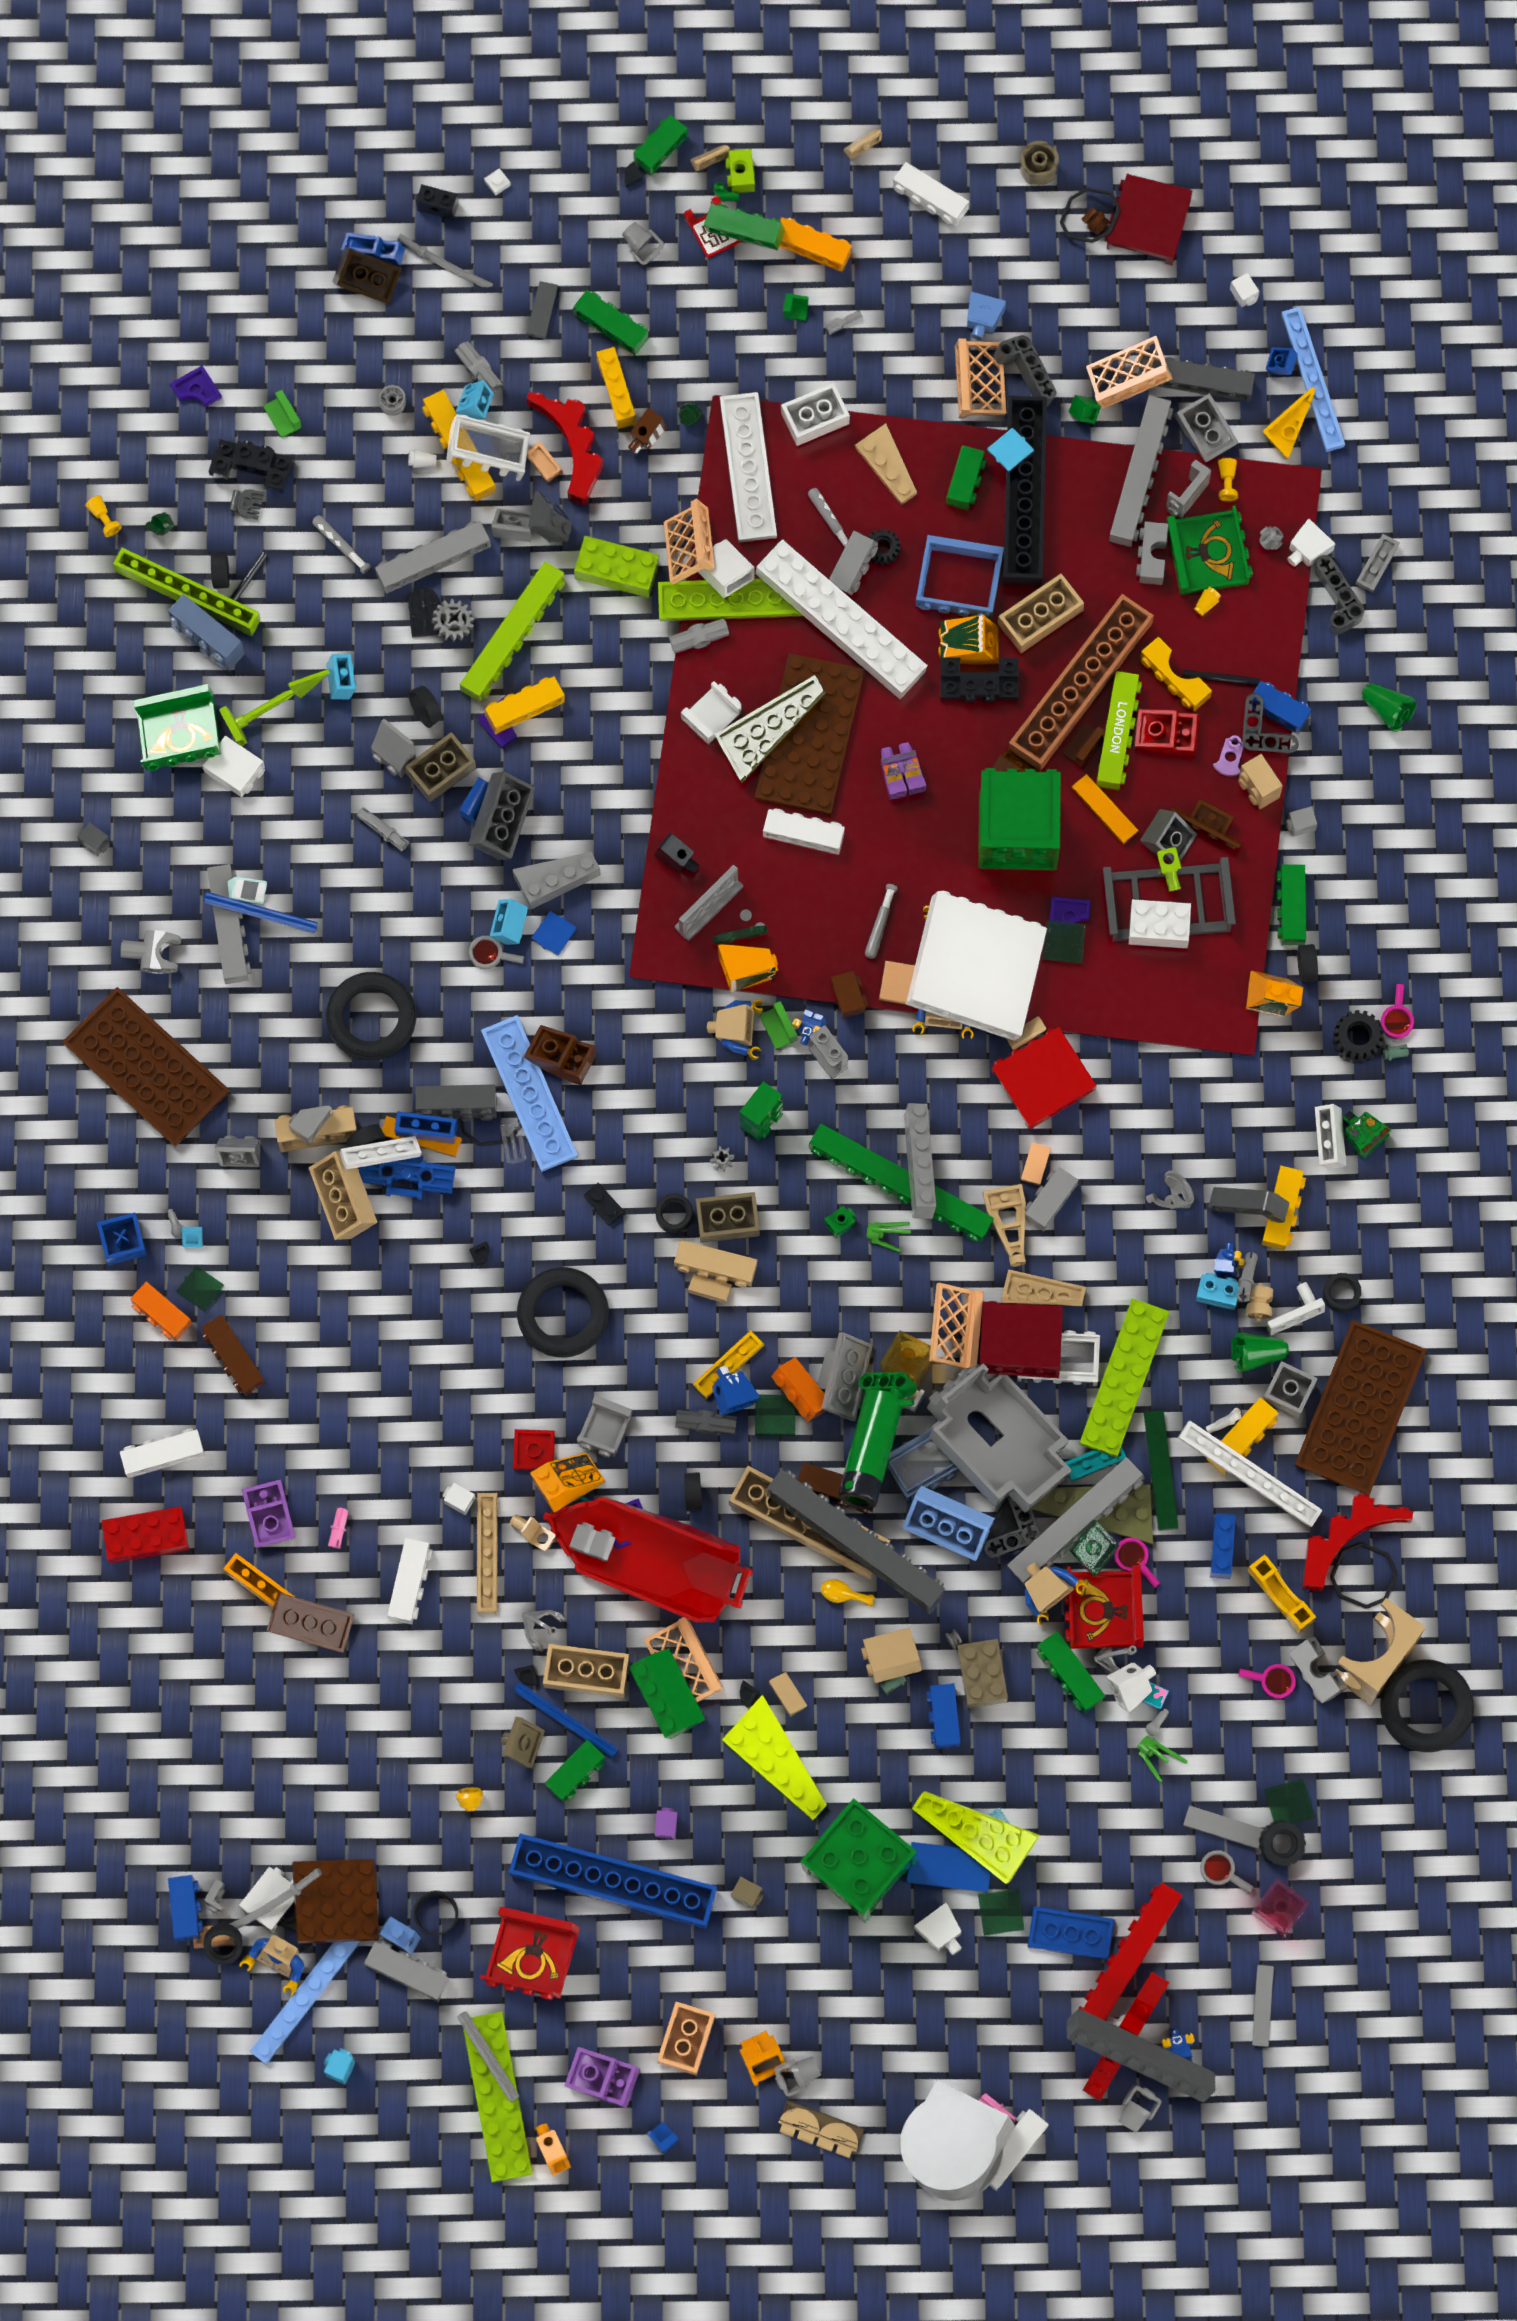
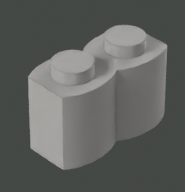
[569,1522,616,1562]

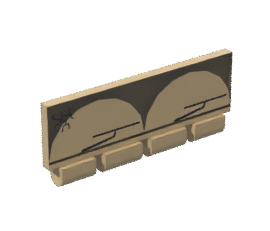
[779,2100,865,2158]

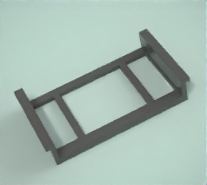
[1103,857,1236,942]

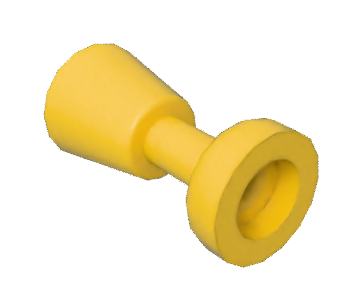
[1218,458,1238,501]
[85,495,122,537]

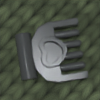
[229,489,265,520]

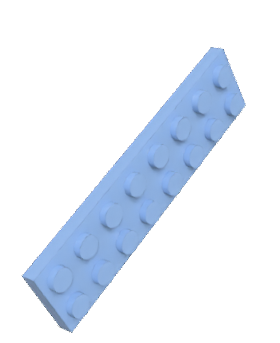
[481,1015,578,1172]

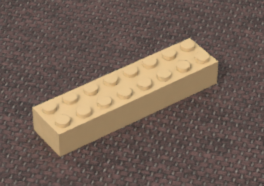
[729,1466,890,1580]

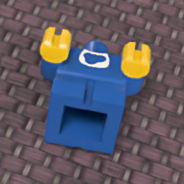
[792,1010,827,1046]
[1214,1243,1245,1279]
[1162,2029,1195,2061]

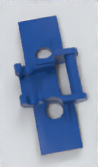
[359,1156,456,1201]

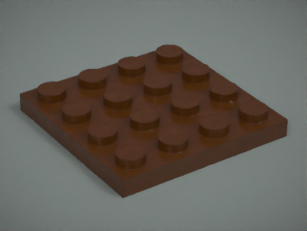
[292,1859,380,1943]

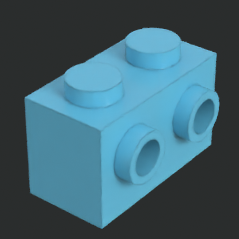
[456,380,494,420]
[326,654,356,699]
[489,899,528,945]
[1196,1273,1239,1310]
[324,2048,356,2085]

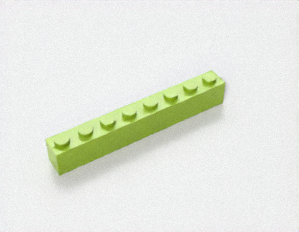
[113,548,261,636]
[460,561,566,702]

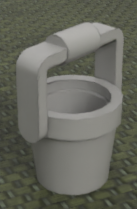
[622,222,665,265]
[774,2056,821,2097]
[1119,2085,1161,2133]

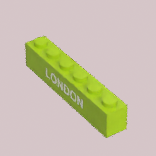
[1096,671,1142,790]

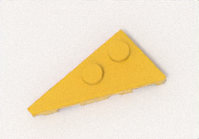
[1262,387,1315,459]

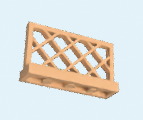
[1086,336,1173,409]
[955,338,1006,417]
[664,499,715,585]
[929,1283,984,1371]
[644,1617,724,1703]

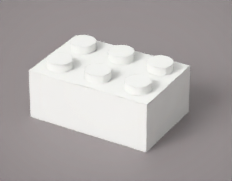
[781,383,850,446]
[1129,899,1191,948]

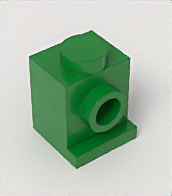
[824,1206,856,1239]

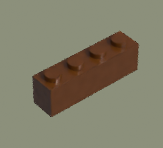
[201,1314,266,1396]
[798,1462,874,1514]

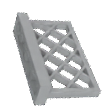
[675,865,743,941]

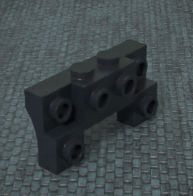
[208,439,294,494]
[940,657,1019,703]

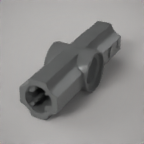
[675,1410,737,1435]

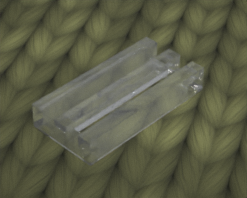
[500,1122,526,1165]

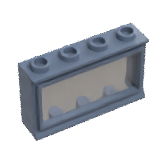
[886,1429,960,1502]

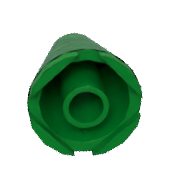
[1362,683,1417,732]
[1231,1332,1289,1372]

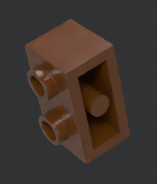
[831,971,868,1019]

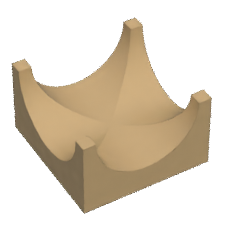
[1335,1598,1426,1705]

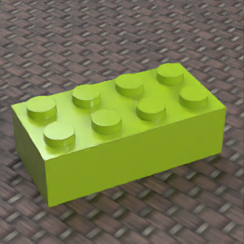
[574,536,660,598]

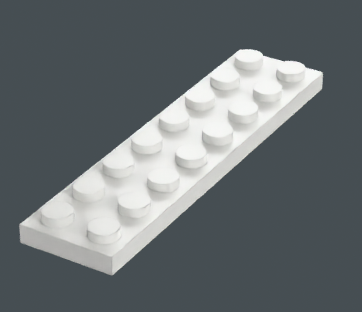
[720,392,777,542]

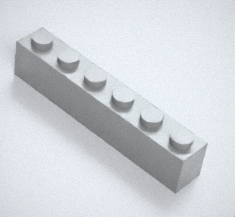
[375,521,491,594]
[207,864,251,985]
[904,1103,936,1219]

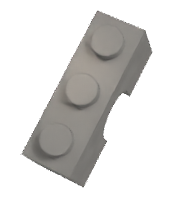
[1136,522,1168,585]
[1289,1637,1348,1703]

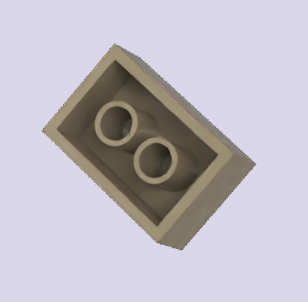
[405,732,476,802]
[696,1192,760,1243]
[957,1639,1008,1709]

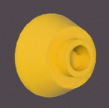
[456,1787,484,1811]

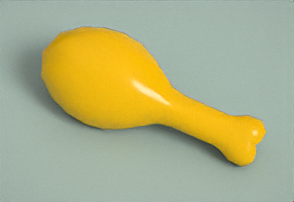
[821,1579,875,1606]

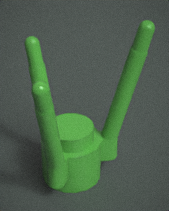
[867,1222,911,1252]
[1137,1735,1187,1783]

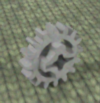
[431,599,474,642]

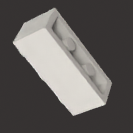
[1315,1104,1346,1169]

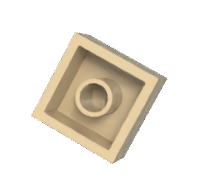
[1238,754,1283,809]

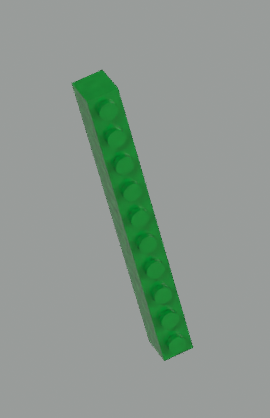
[809,1124,994,1243]

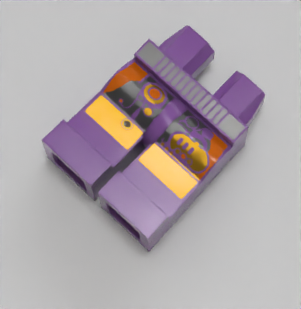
[881,742,926,800]

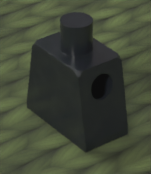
[654,832,700,874]

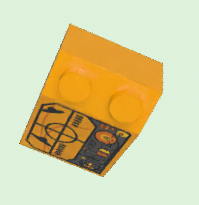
[530,1453,606,1513]

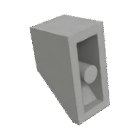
[289,1105,333,1144]

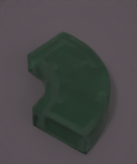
[712,925,768,944]

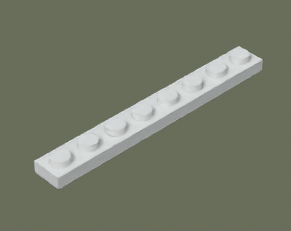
[1178,1421,1322,1527]

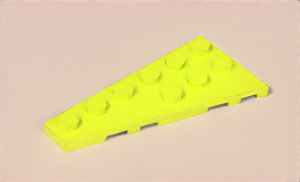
[722,1695,827,1821]
[912,1791,1040,1884]

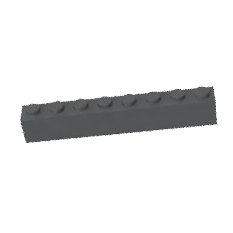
[1067,2008,1216,2103]

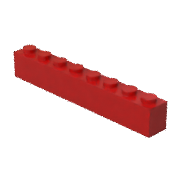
[1079,1882,1183,2021]

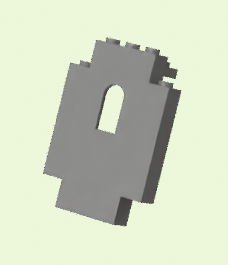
[927,1363,1072,1512]

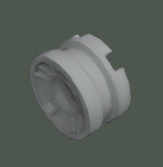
[379,385,406,416]

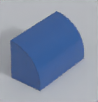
[460,777,489,824]

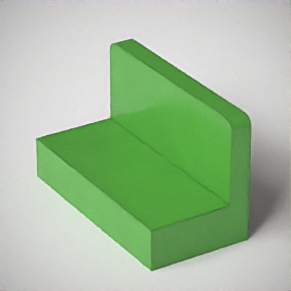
[264,390,302,438]
[760,1001,797,1050]

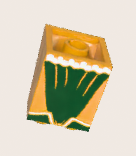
[939,615,999,664]
[718,944,778,993]
[1246,971,1303,1017]

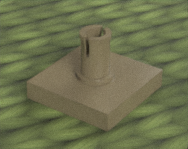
[501,1717,545,1769]

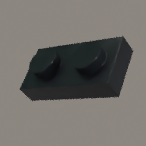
[583,1182,625,1226]

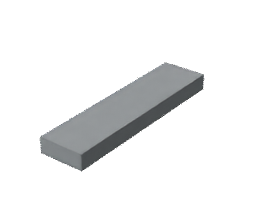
[1183,1805,1264,1850]

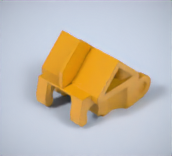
[739,2031,789,2086]

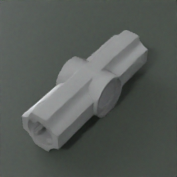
[455,341,502,394]
[669,618,729,654]

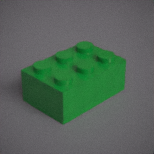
[739,1081,783,1141]

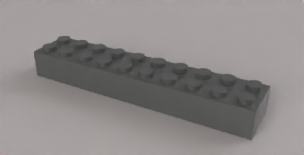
[767,1469,945,1615]

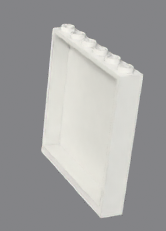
[906,891,1047,1041]

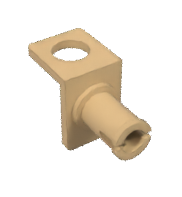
[510,1514,556,1552]

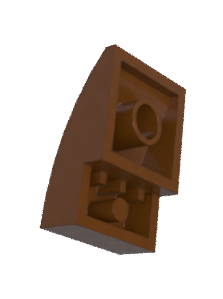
[524,1025,597,1085]

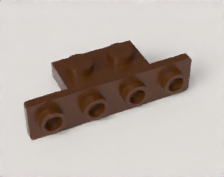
[1170,798,1243,849]

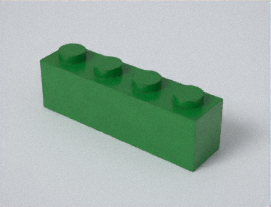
[704,204,785,251]
[573,290,649,356]
[1277,864,1306,945]
[1036,1631,1105,1713]

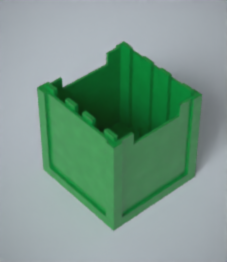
[978,768,1061,870]
[800,1798,918,1923]

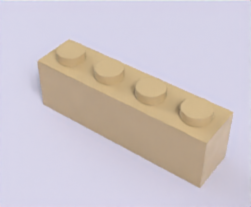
[674,1240,757,1288]

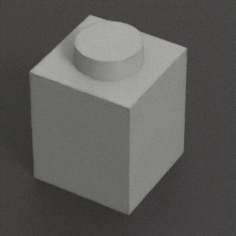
[1286,806,1317,836]

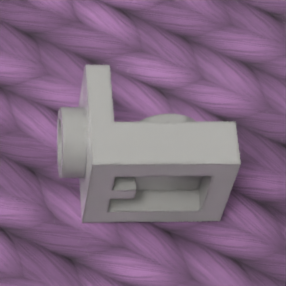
[204,1879,226,1914]

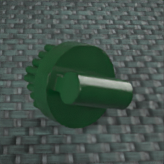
[678,403,702,426]
[145,512,174,536]

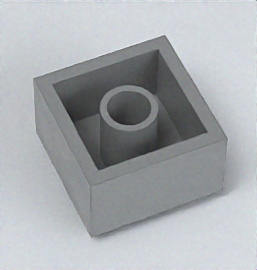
[1263,1361,1318,1419]

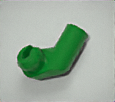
[714,182,739,202]

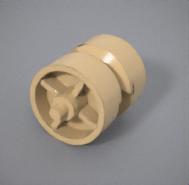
[1246,1283,1273,1322]

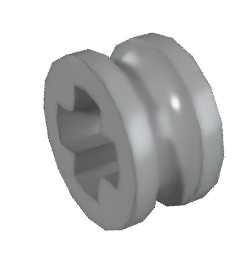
[945,1629,963,1650]

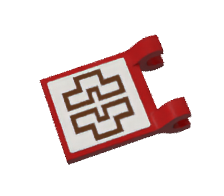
[683,196,741,259]

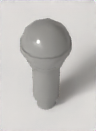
[167,1209,183,1238]
[1145,1709,1169,1736]

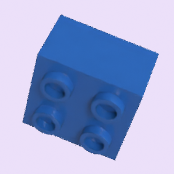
[97,1212,147,1265]

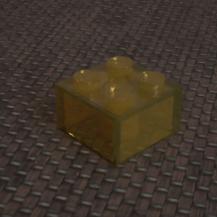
[880,1330,932,1387]

